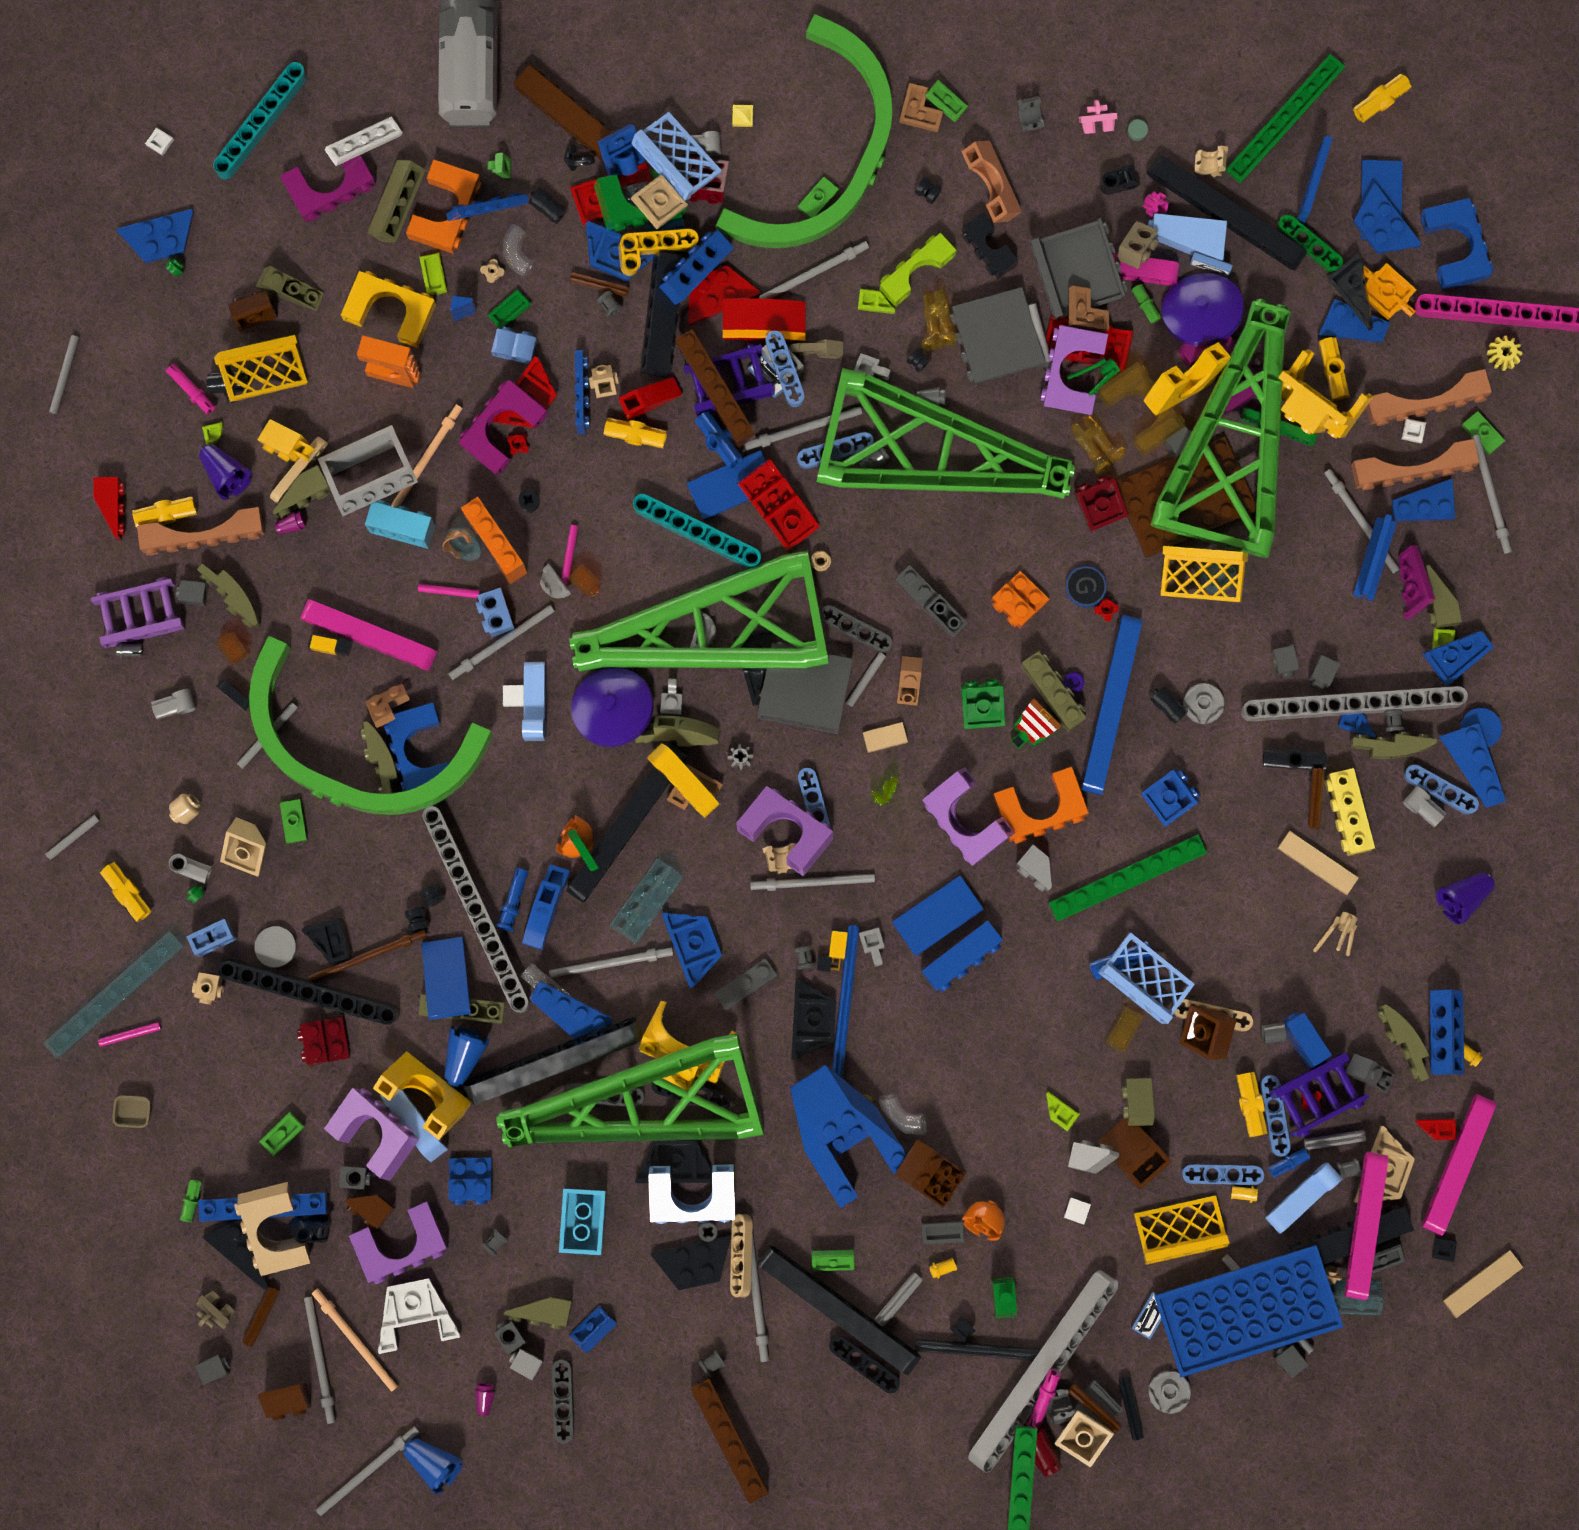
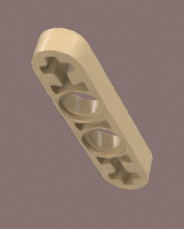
[270,437,328,504]
[1173,999,1253,1032]
[730,1214,753,1297]

